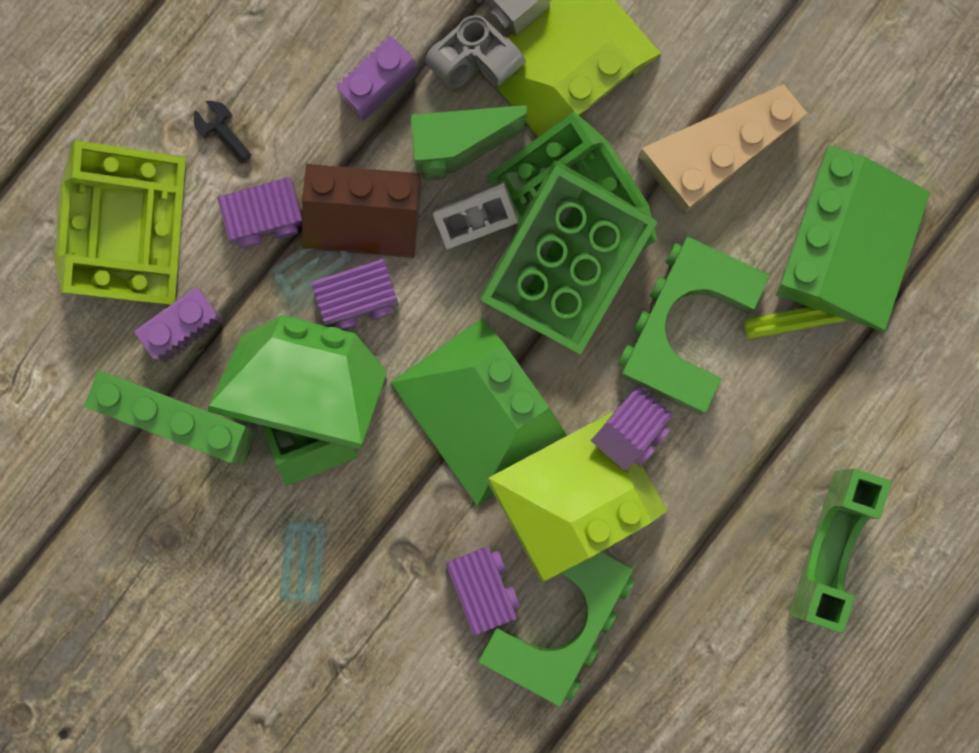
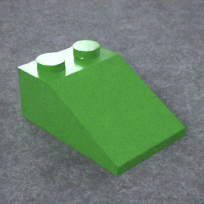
[411,105,527,180]
[262,425,357,486]

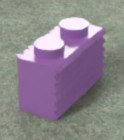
[337,36,417,121]
[217,177,302,249]
[311,259,399,331]
[134,287,223,363]
[590,386,672,471]
[445,546,521,636]

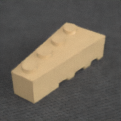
[638,84,808,215]

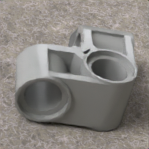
[425,15,526,89]

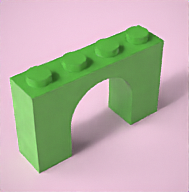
[617,236,770,415]
[83,370,258,466]
[788,468,892,634]
[478,552,635,707]

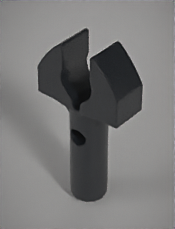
[194,101,252,164]

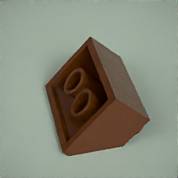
[302,164,421,258]

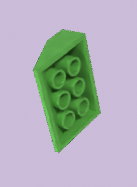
[775,145,930,332]
[480,160,658,355]

